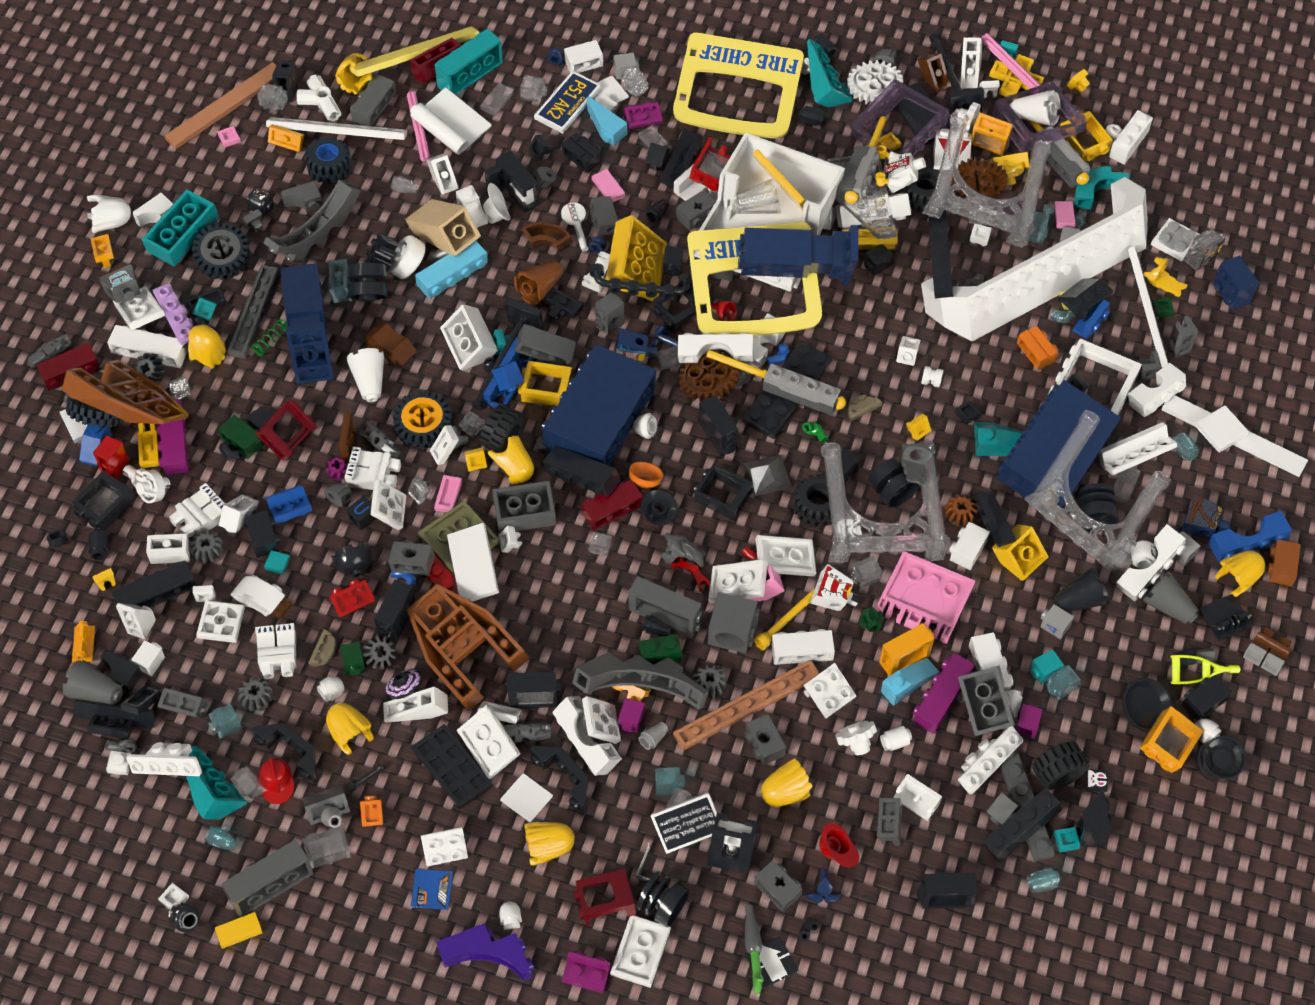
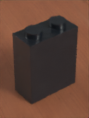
[699,395,738,456]

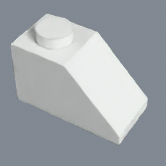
[427,154,459,195]

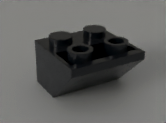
[1076,792,1112,847]

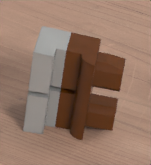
[1243,627,1291,676]

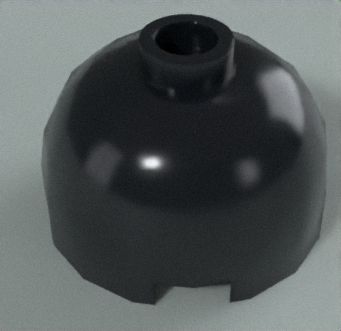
[331,542,372,577]

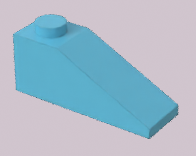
[587,96,628,146]
[881,658,940,706]

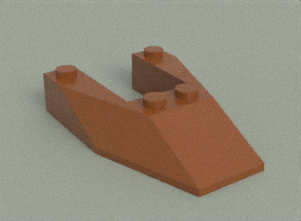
[62,360,189,424]
[407,584,530,711]

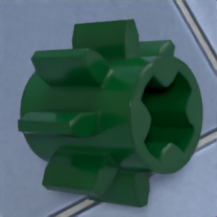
[859,607,885,632]

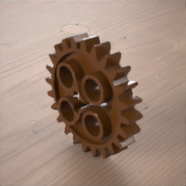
[949,157,1008,200]
[679,350,739,402]

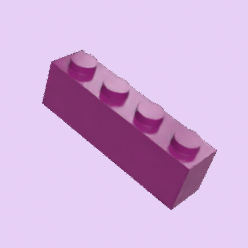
[157,399,189,475]
[913,653,975,734]

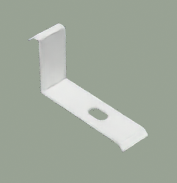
[636,843,650,882]

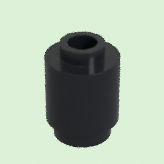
[812,34,837,58]
[799,105,825,127]
[88,529,108,560]

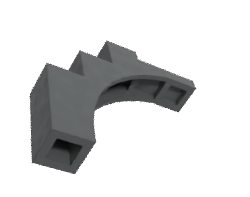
[264,180,361,263]
[572,652,709,710]

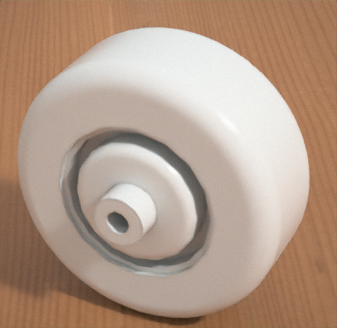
[388,235,425,279]

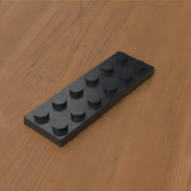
[742,341,832,440]

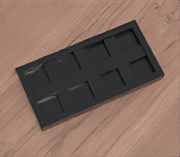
[411,724,492,809]

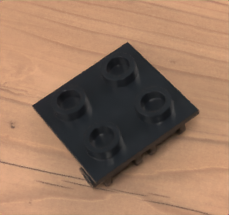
[1198,594,1253,641]

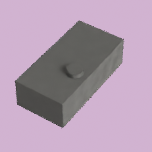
[221,839,313,918]

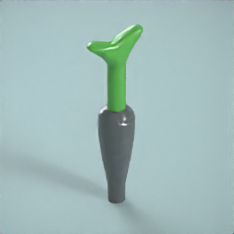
[745,904,764,994]

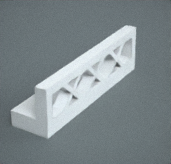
[1099,422,1177,475]

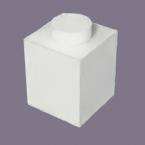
[131,640,165,676]

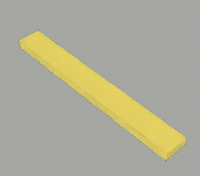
[350,26,479,77]

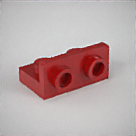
[328,578,376,618]

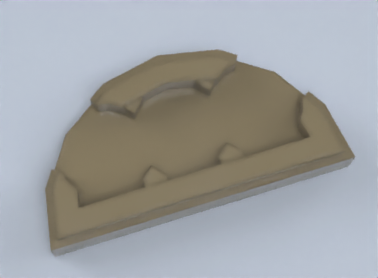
[848,395,883,421]
[308,629,337,667]

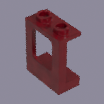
[255,400,317,460]
[573,869,636,927]

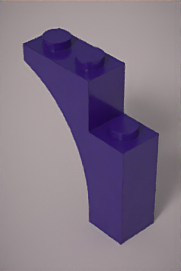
[436,923,534,981]

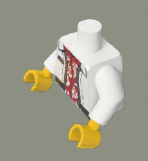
[875,145,926,193]

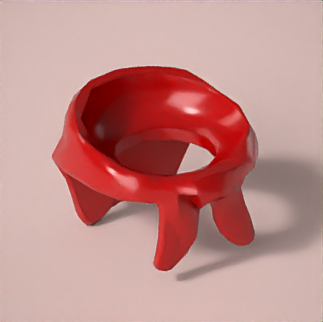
[711,300,738,321]

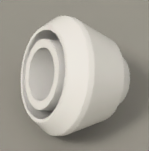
[633,413,657,439]

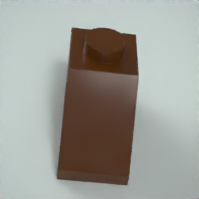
[917,53,951,92]

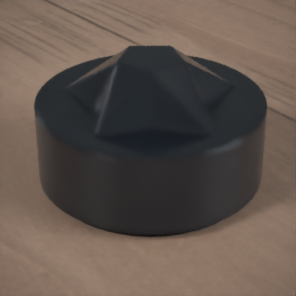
[47,530,68,548]

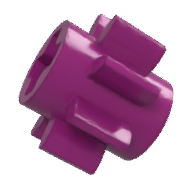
[326,457,348,481]

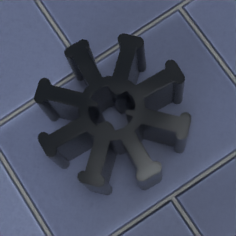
[364,233,398,269]

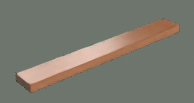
[164,62,276,149]
[673,660,820,751]

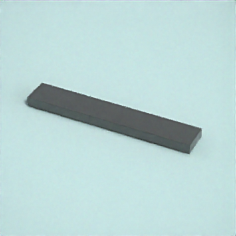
[227,264,279,359]

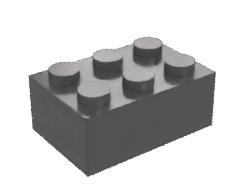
[492,481,556,534]
[958,665,1017,736]

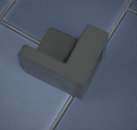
[1136,351,1162,381]

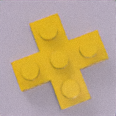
[989,54,1044,99]

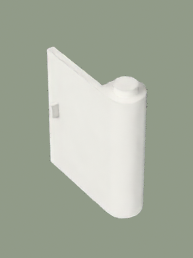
[410,87,492,155]

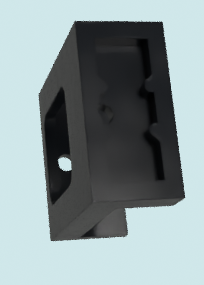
[652,284,707,334]

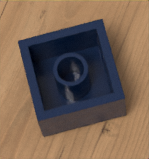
[1213,255,1259,311]

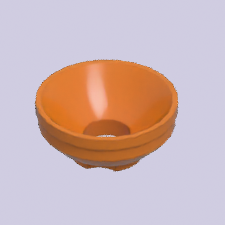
[629,462,663,490]

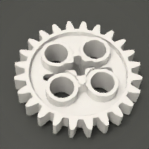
[847,60,903,105]

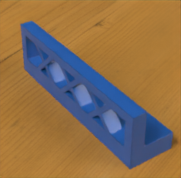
[483,338,535,408]

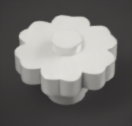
[952,102,981,135]
[835,721,877,755]

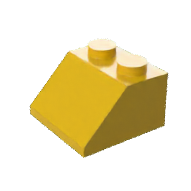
[992,524,1049,581]

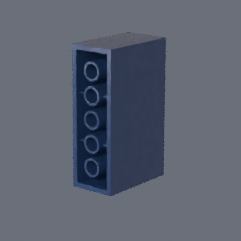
[542,344,656,466]
[996,380,1121,517]

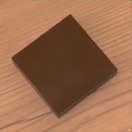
[339,412,355,464]

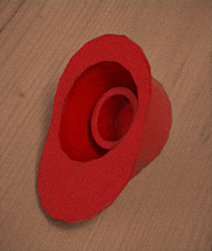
[259,757,294,804]
[819,823,860,868]

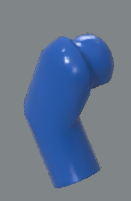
[767,344,789,366]
[391,570,417,586]

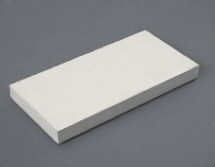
[447,523,499,602]

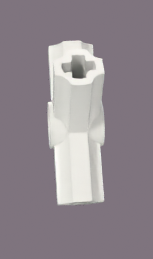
[297,74,341,122]

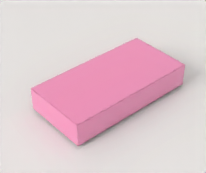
[592,169,625,202]
[1054,201,1075,228]
[434,475,463,512]

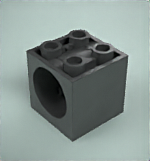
[708,592,760,653]

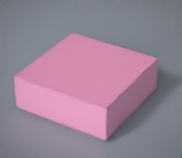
[217,126,241,148]

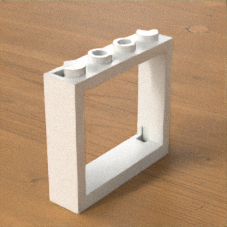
[1048,339,1142,415]

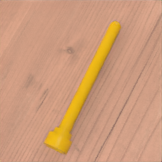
[754,588,815,650]

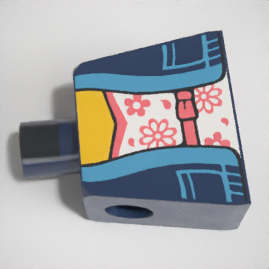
[614,328,657,364]

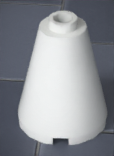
[1010,90,1061,126]
[347,348,384,402]

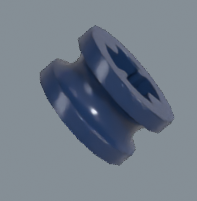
[547,48,564,65]
[589,237,607,254]

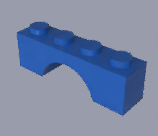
[1208,511,1292,563]

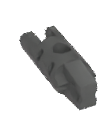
[27,335,72,368]
[359,420,401,458]
[503,723,551,742]

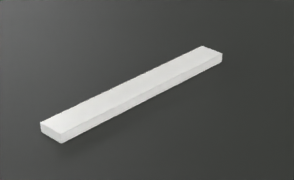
[266,117,407,140]
[1128,246,1168,368]
[1162,395,1308,477]

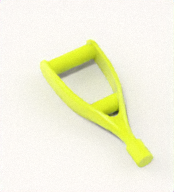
[1170,655,1240,684]

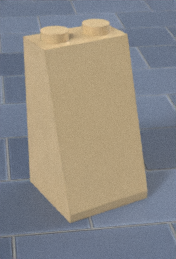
[405,199,481,257]

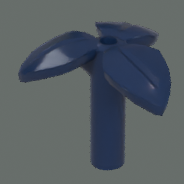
[652,325,678,348]
[805,868,842,903]

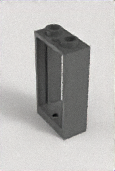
[628,576,703,638]

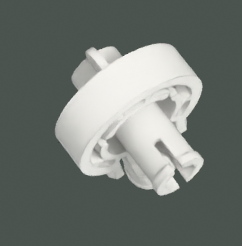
[123,465,170,503]

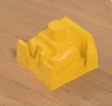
[986,152,1029,186]

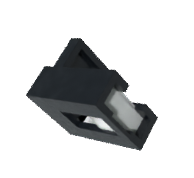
[485,151,540,213]
[707,813,758,874]

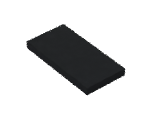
[889,82,953,146]

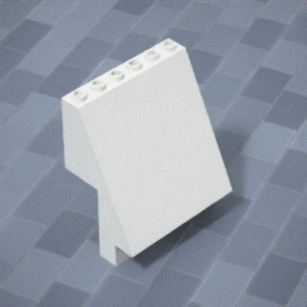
[694,133,845,292]

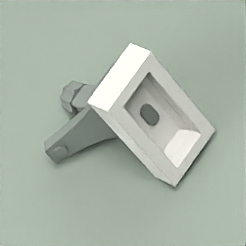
[430,425,468,465]

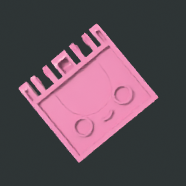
[875,551,975,644]

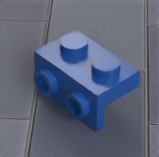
[1073,300,1110,340]
[266,485,313,524]

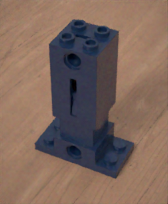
[738,225,858,286]
[280,263,334,385]

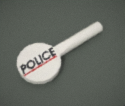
[561,203,588,252]

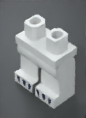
[345,447,401,490]
[169,483,225,538]
[255,623,297,679]

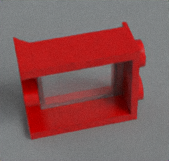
[689,137,731,192]

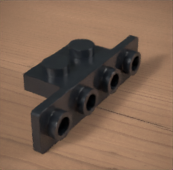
[659,128,700,189]
[975,491,1016,547]
[74,699,155,738]

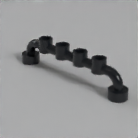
[589,263,693,300]

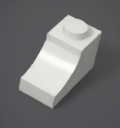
[456,185,488,228]
[133,193,173,227]
[219,494,259,533]

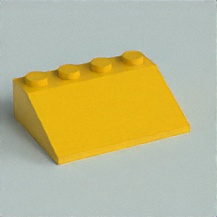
[606,215,667,301]

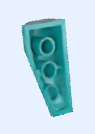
[807,39,853,108]
[974,422,1024,456]
[186,746,248,820]

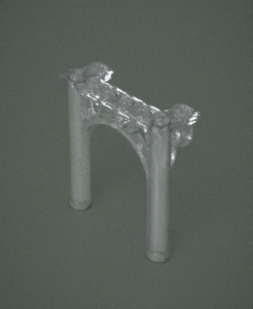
[922,111,1051,248]
[1024,410,1171,572]
[821,441,950,563]

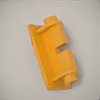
[72,621,95,663]

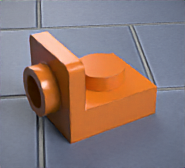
[360,795,383,827]

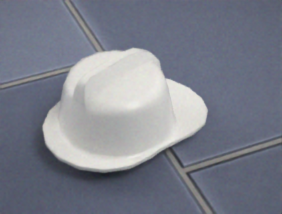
[483,183,510,224]

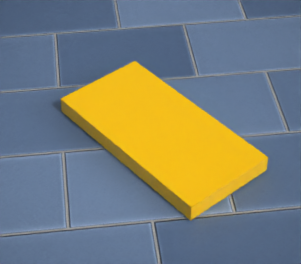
[752,149,806,211]

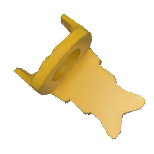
[1143,257,1188,297]

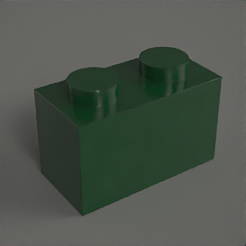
[218,414,264,459]
[638,634,682,665]

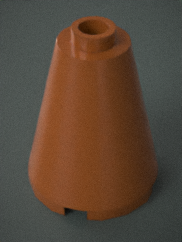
[514,261,563,305]

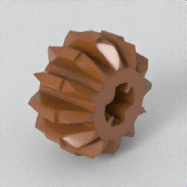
[945,494,978,527]

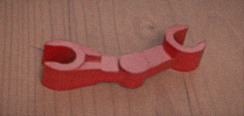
[670,556,710,593]

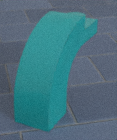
[1073,166,1129,209]

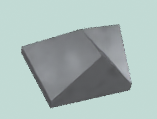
[744,455,792,496]

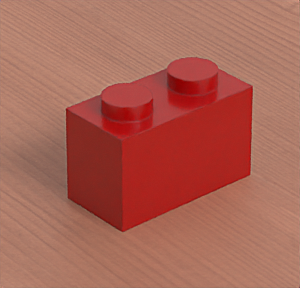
[93,436,130,479]

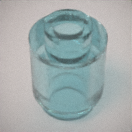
[1173,433,1199,461]
[1027,867,1060,894]

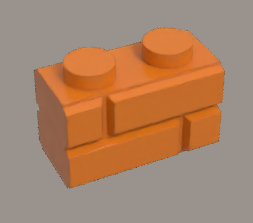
[1017,326,1058,370]

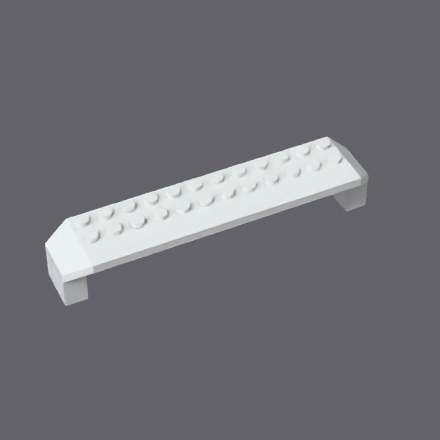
[921,177,1148,341]

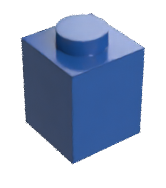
[491,361,524,392]

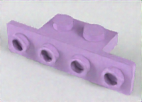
[153,284,194,345]

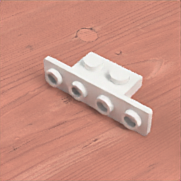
[958,726,1023,794]
[126,742,202,776]

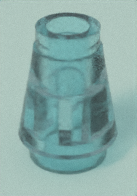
[204,825,237,852]

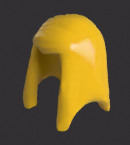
[335,53,372,95]
[188,324,226,369]
[488,435,534,484]
[1215,550,1265,597]
[326,703,374,755]
[761,759,812,808]
[524,822,575,866]

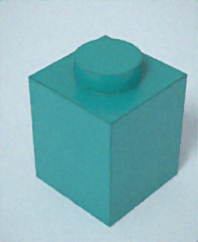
[1030,650,1064,684]

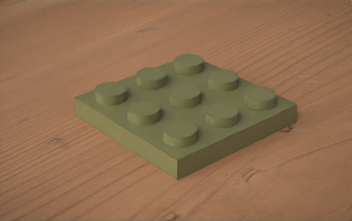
[418,501,500,575]

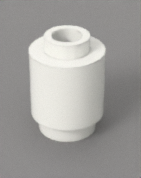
[880,726,912,751]

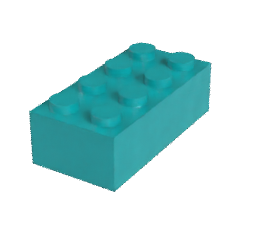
[435,29,503,95]
[142,189,219,267]

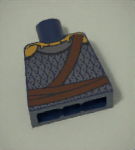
[1181,494,1230,539]

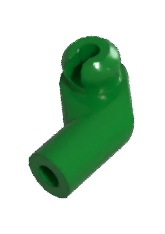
[802,422,829,443]

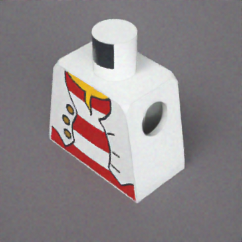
[810,564,860,611]

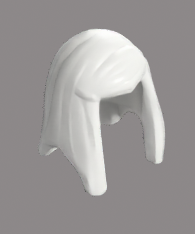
[87,195,131,233]

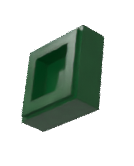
[1152,298,1175,318]

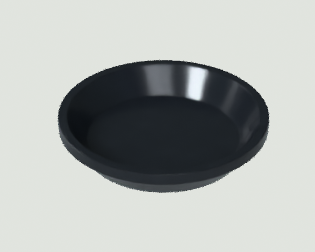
[1122,678,1173,732]

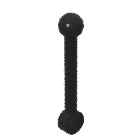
[348,763,385,792]

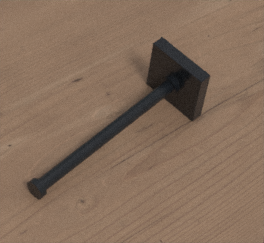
[929,33,984,123]
[471,298,544,410]

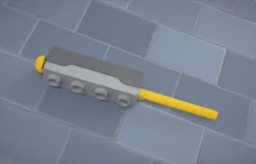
[1012,98,1090,188]
[839,116,887,204]
[707,350,846,416]

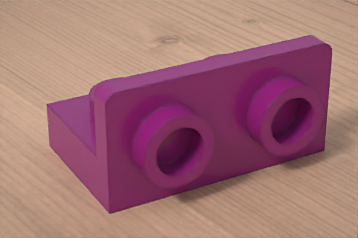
[624,102,663,129]
[562,951,610,993]

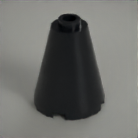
[1052,568,1110,612]

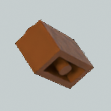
[1266,539,1301,587]

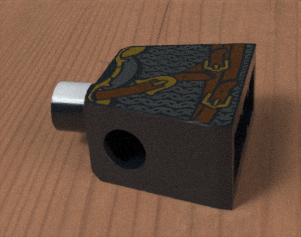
[272,60,298,102]

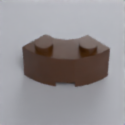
[522,222,573,252]
[363,322,417,366]

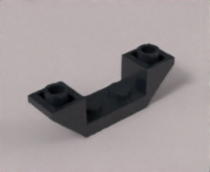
[251,723,317,783]
[530,746,588,814]

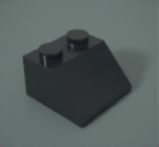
[1058,279,1113,322]

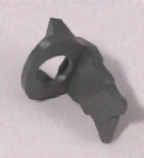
[901,442,932,486]
[661,533,706,567]

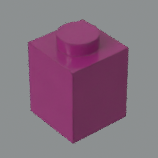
[618,698,645,733]
[1016,704,1043,739]

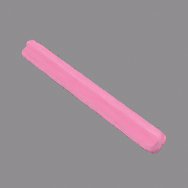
[981,33,1041,93]
[407,91,430,162]

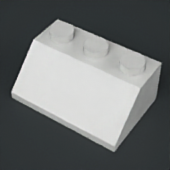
[440,304,498,370]

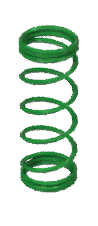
[252,319,288,356]

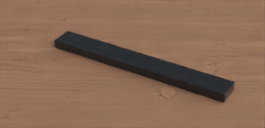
[928,208,953,299]

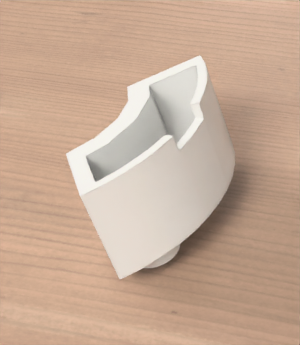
[230,575,285,616]

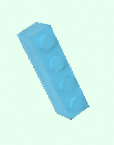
[415,240,488,299]

